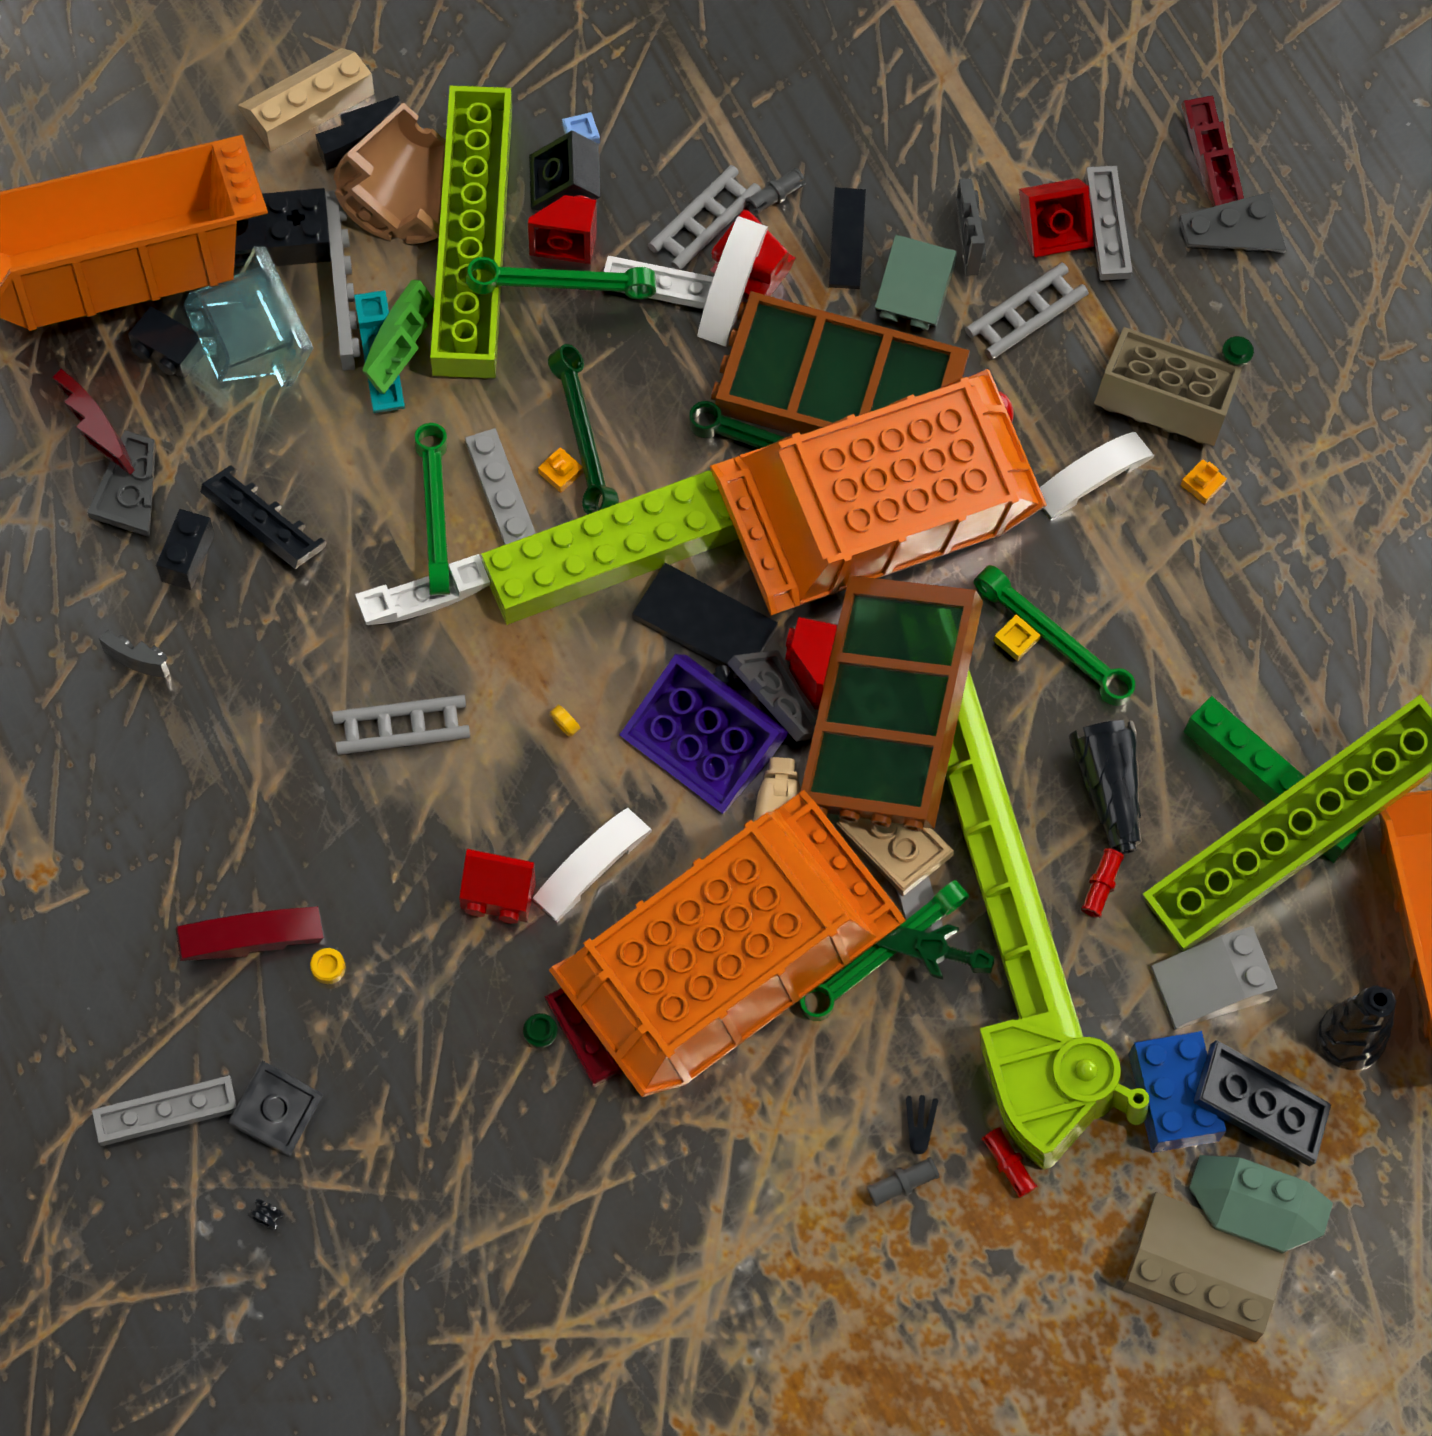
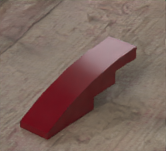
[1181,95,1244,207]
[52,369,135,475]
[176,906,324,961]

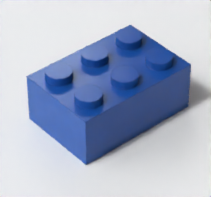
[1128,1031,1226,1153]

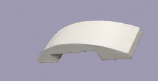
[697,216,768,347]
[1040,432,1154,520]
[355,554,490,625]
[533,808,652,922]

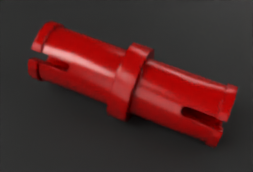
[1081,848,1124,918]
[981,1127,1038,1198]

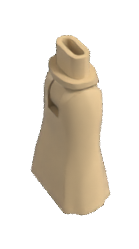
[753,757,801,822]

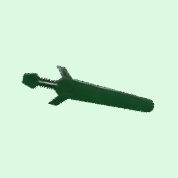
[875,924,994,980]

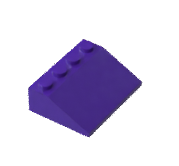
[619,654,789,814]

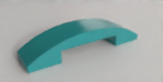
[354,290,405,413]

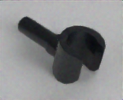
[713,665,746,688]

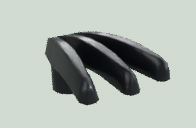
[906,1095,938,1154]

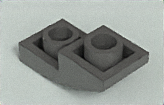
[99,630,170,678]

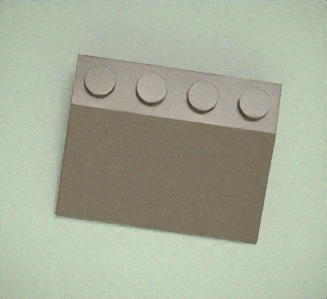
[1094,327,1242,446]
[1122,1192,1286,1342]

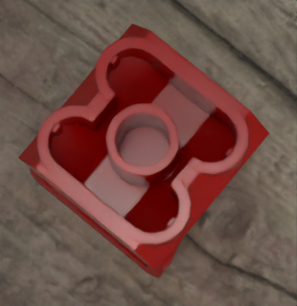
[709,209,796,299]

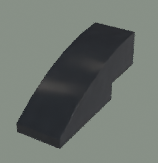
[315,95,401,171]
[829,187,866,289]

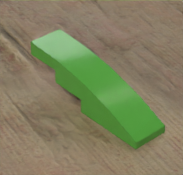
[362,280,434,394]

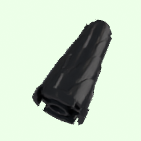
[1069,720,1142,854]
[1317,985,1396,1070]

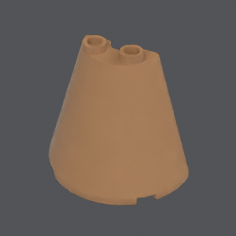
[333,102,446,244]

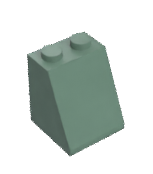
[875,234,957,330]

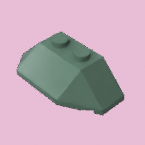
[1189,1155,1333,1253]

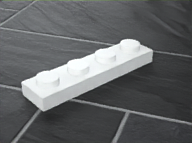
[604,256,714,309]

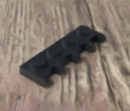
[200,465,327,569]

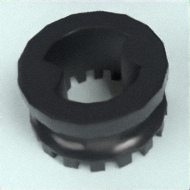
[248,1199,284,1230]

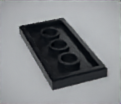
[632,563,778,674]
[1193,1040,1331,1167]

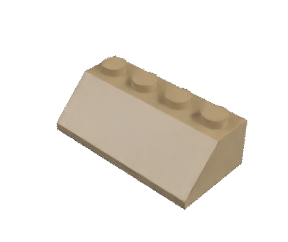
[238,48,374,152]

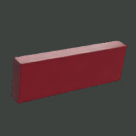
[545,988,623,1088]

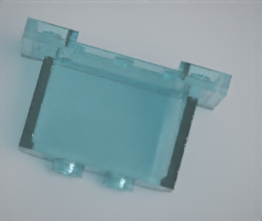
[184,246,313,387]

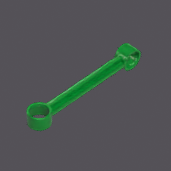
[466,257,656,299]
[415,423,450,596]
[974,565,1135,706]
[800,880,970,1021]

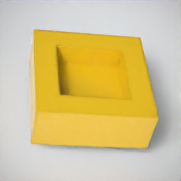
[993,614,1041,662]

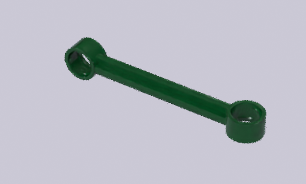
[548,344,619,515]
[689,401,786,448]

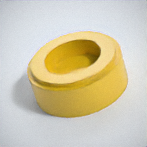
[549,704,581,737]
[310,948,346,984]

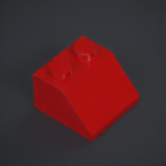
[1019,178,1094,257]
[528,195,597,264]
[785,617,837,710]
[459,849,536,924]

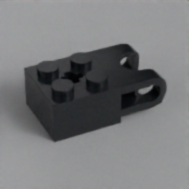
[234,188,331,267]

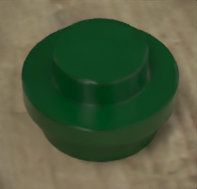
[1222,336,1254,367]
[523,1013,558,1048]

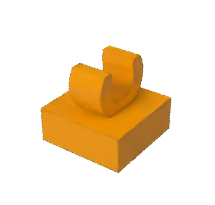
[538,447,583,493]
[1180,459,1227,505]

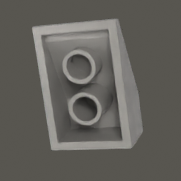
[1151,926,1278,1030]

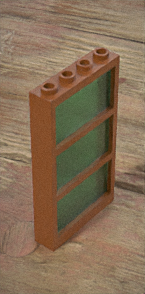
[711,291,970,435]
[800,575,983,832]

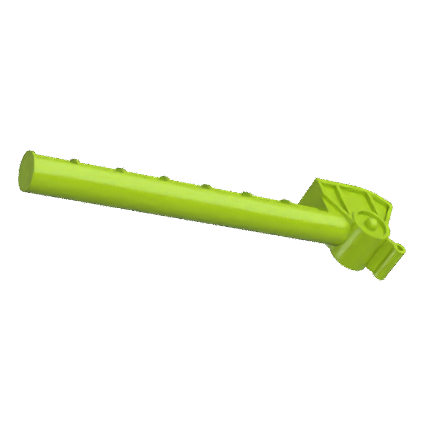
[894,603,1149,1170]

